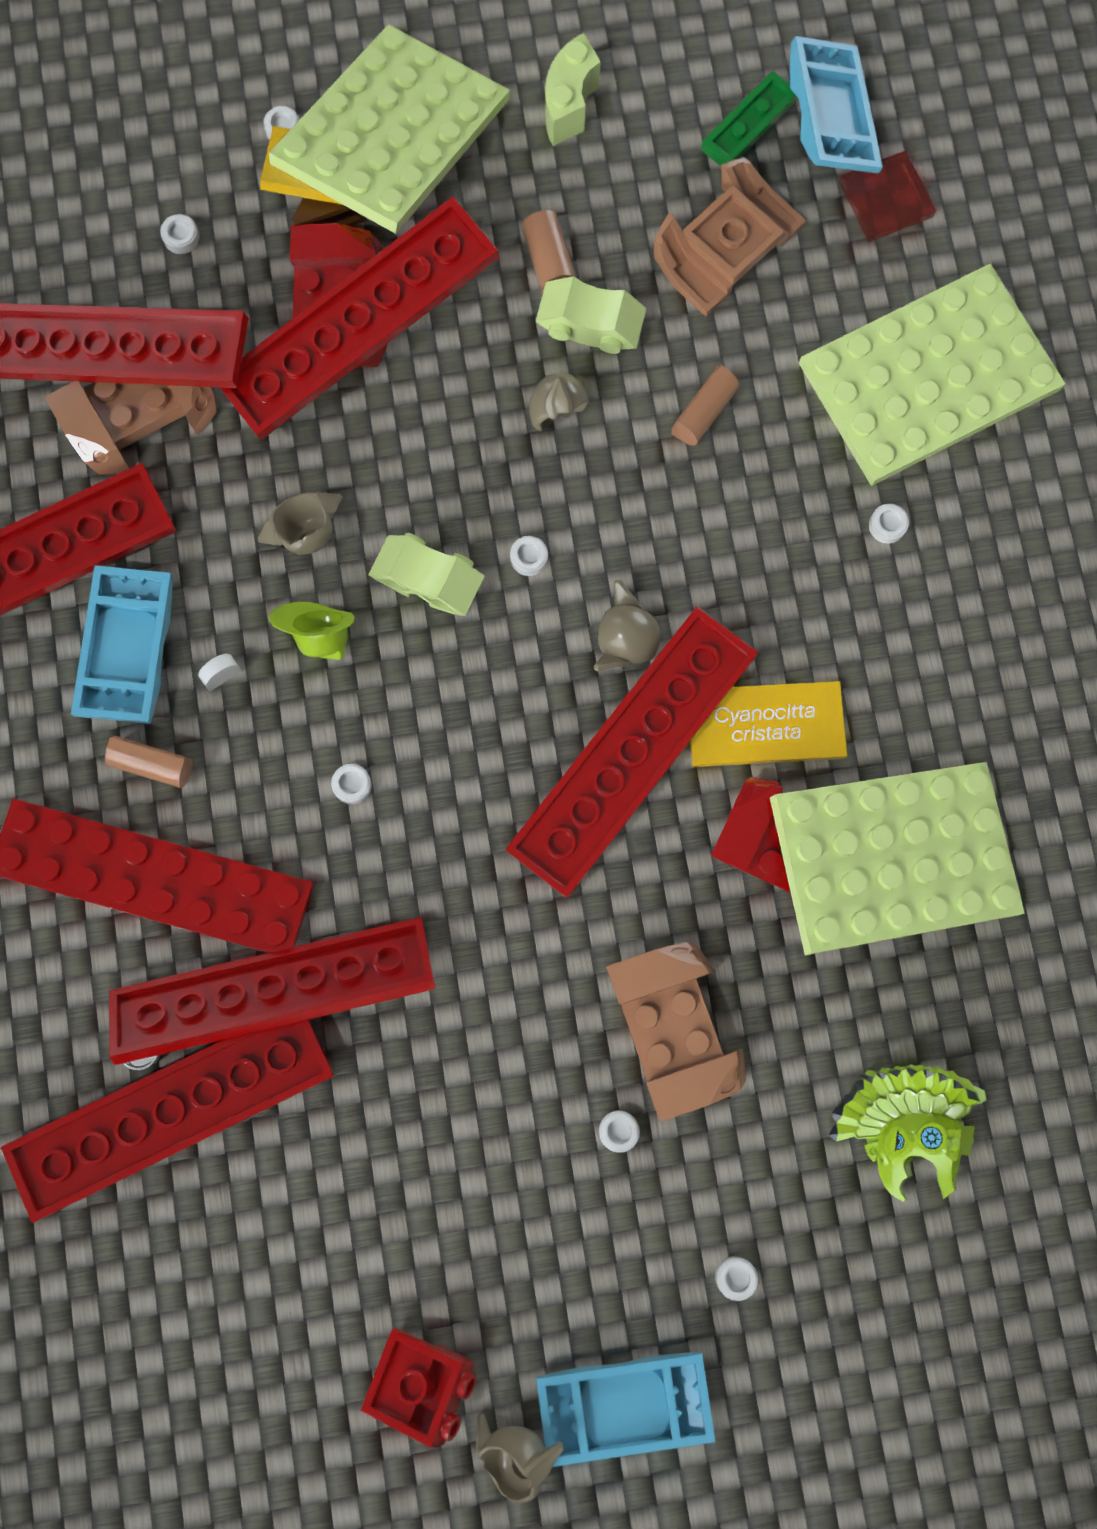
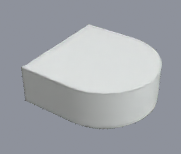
[198,654,242,692]

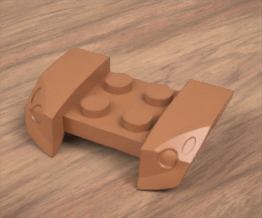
[654,158,806,316]
[44,381,217,475]
[606,942,746,1122]

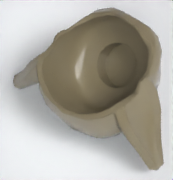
[529,372,589,432]
[258,492,343,555]
[593,580,661,672]
[476,1413,564,1503]

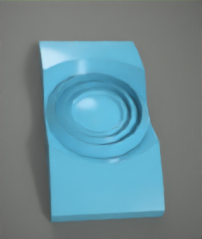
[790,36,883,173]
[71,565,173,724]
[536,1352,715,1467]

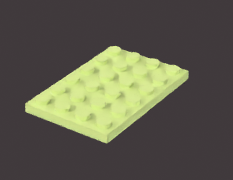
[269,24,510,234]
[799,263,1065,486]
[770,762,1025,955]

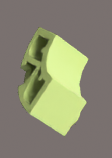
[545,33,601,146]
[535,276,646,354]
[368,533,485,616]

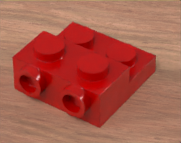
[360,1328,477,1448]

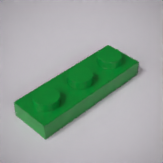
[700,70,798,166]

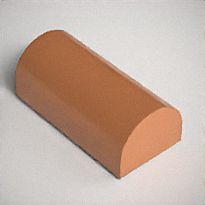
[522,210,576,294]
[671,365,740,446]
[105,735,195,788]

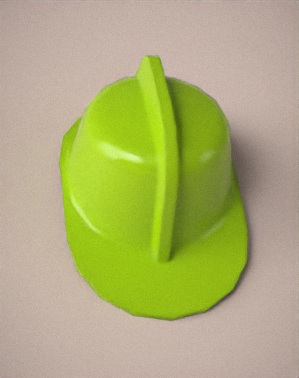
[269,602,355,660]

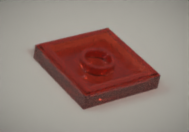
[839,150,937,242]

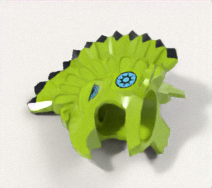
[829,1064,987,1202]

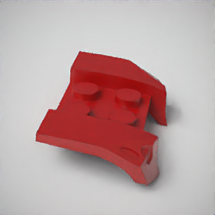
[289,223,388,368]
[711,777,791,893]

